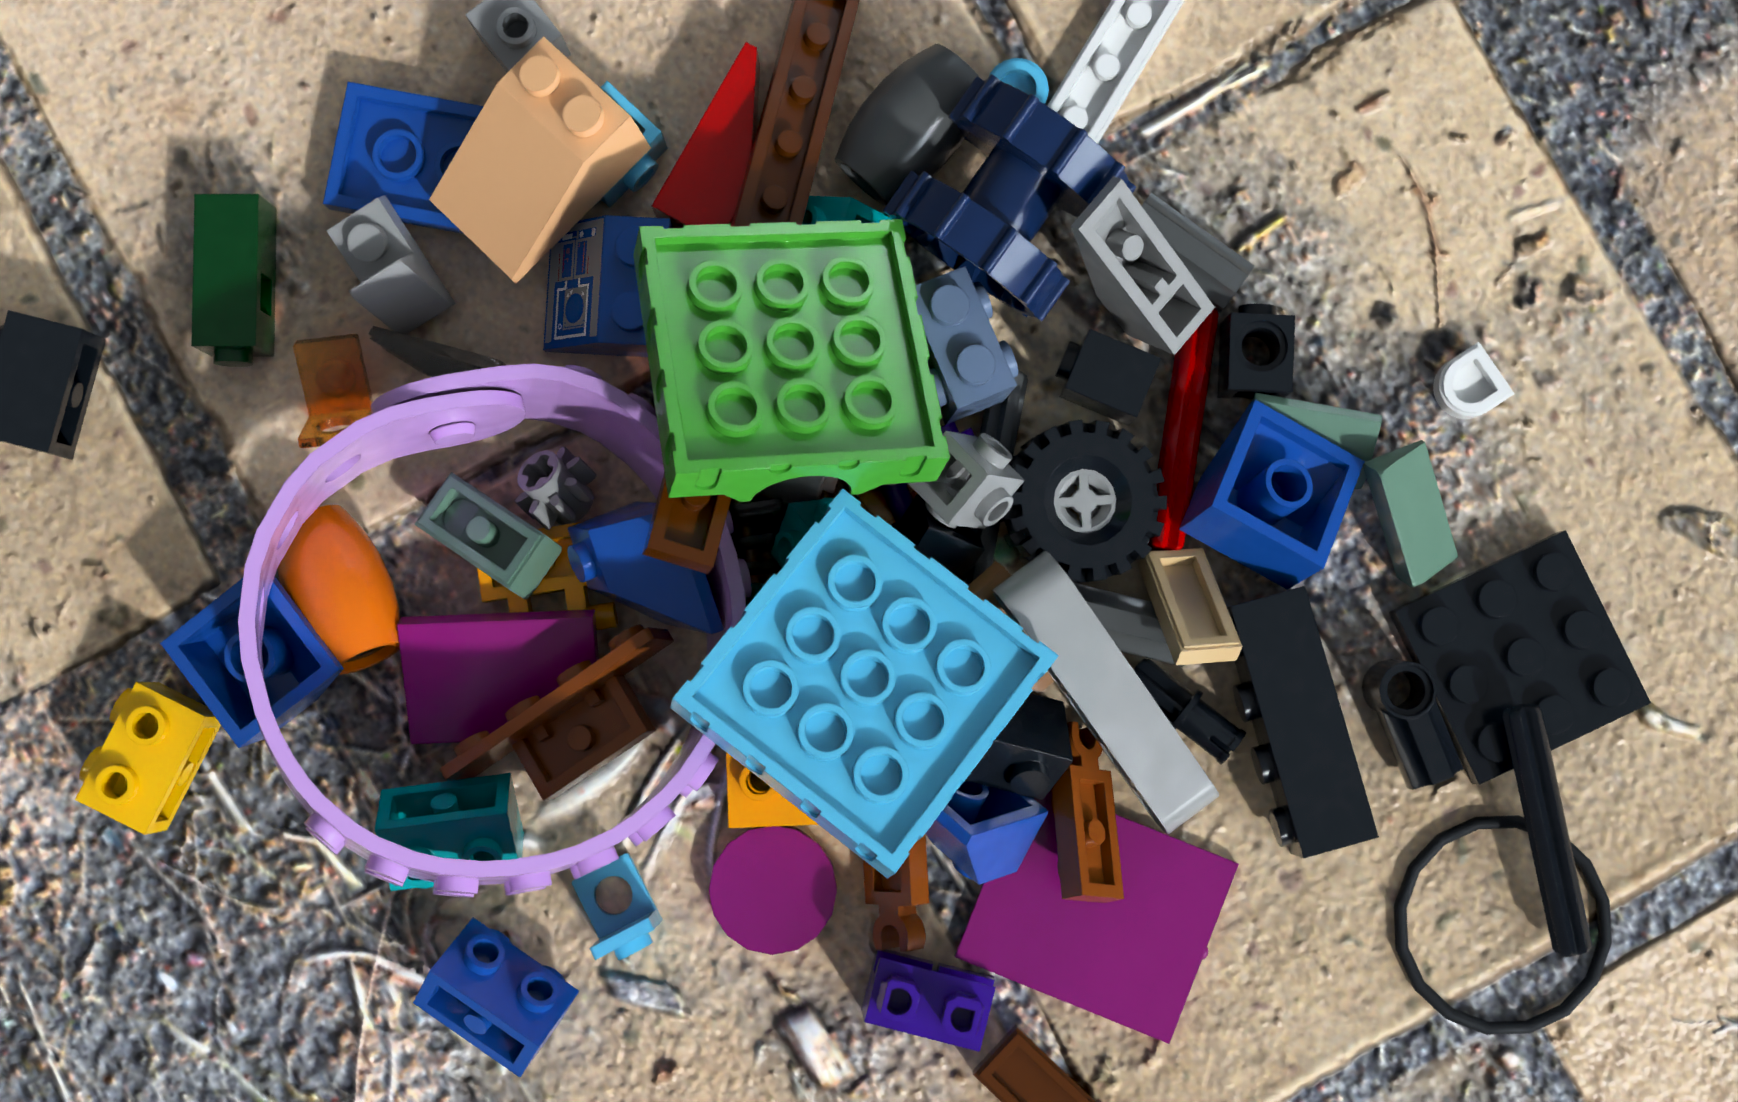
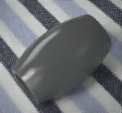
[835,44,981,206]

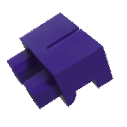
[861,949,996,1052]

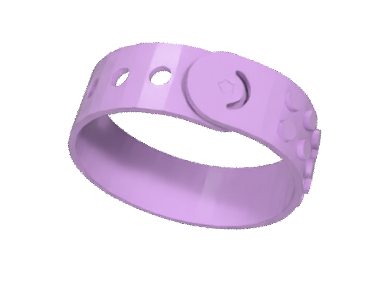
[238,363,752,897]

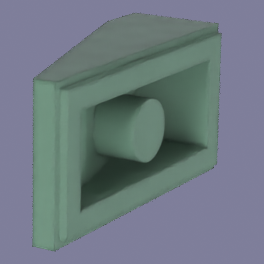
[414,472,562,599]

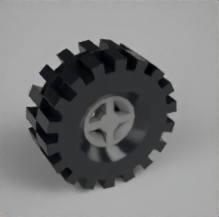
[998,420,1167,583]

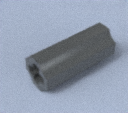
[1141,193,1254,313]
[1073,582,1184,667]

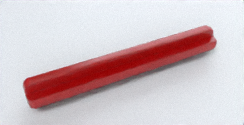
[1148,308,1219,550]

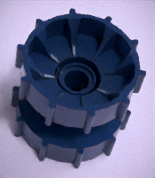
[883,74,1137,322]

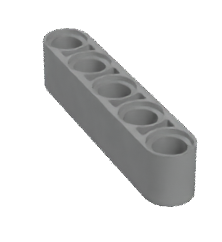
[992,551,1219,835]

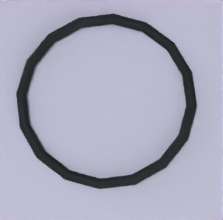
[1394,815,1612,1035]

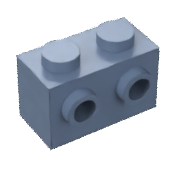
[916,266,1018,425]

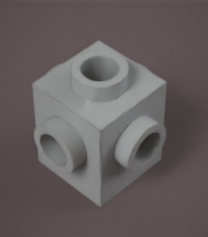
[908,431,1025,529]

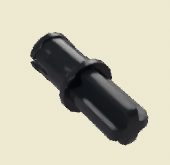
[1133,658,1246,765]

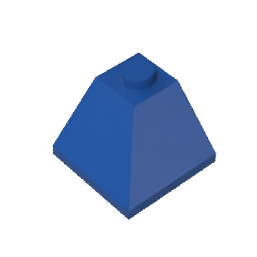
[567,501,724,635]
[925,781,1049,885]

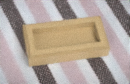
[1138,548,1243,666]

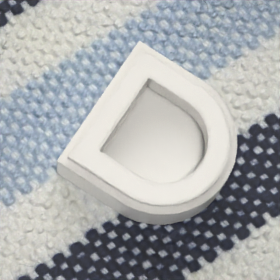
[1433,342,1514,419]

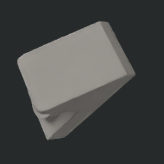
[326,195,456,337]

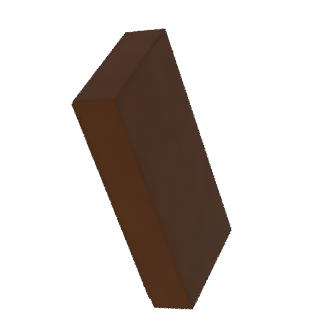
[972,1024,1097,1102]

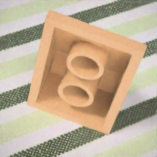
[429,36,651,284]

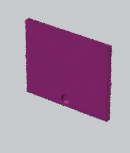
[954,789,1239,1044]

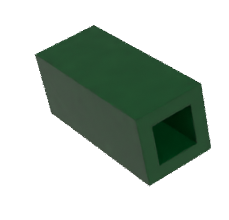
[191,194,277,367]

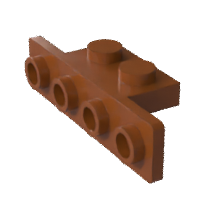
[439,624,674,801]

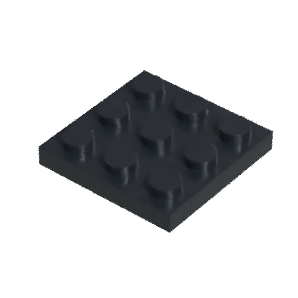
[1389,530,1651,785]

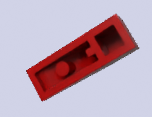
[651,42,760,228]

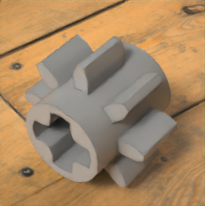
[514,447,597,530]

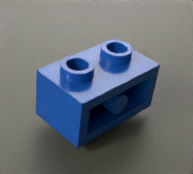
[413,917,579,1077]

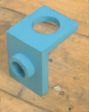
[600,81,668,208]
[572,853,663,960]

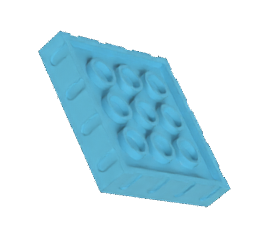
[670,488,1059,879]

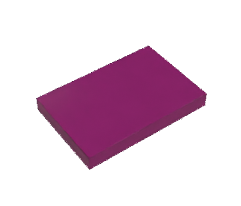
[397,609,599,744]

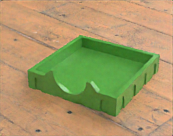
[633,219,950,502]

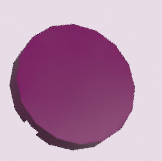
[709,826,837,955]

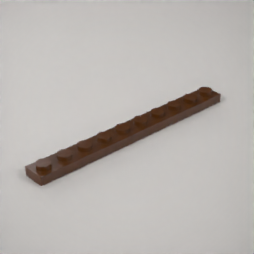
[642,0,860,574]

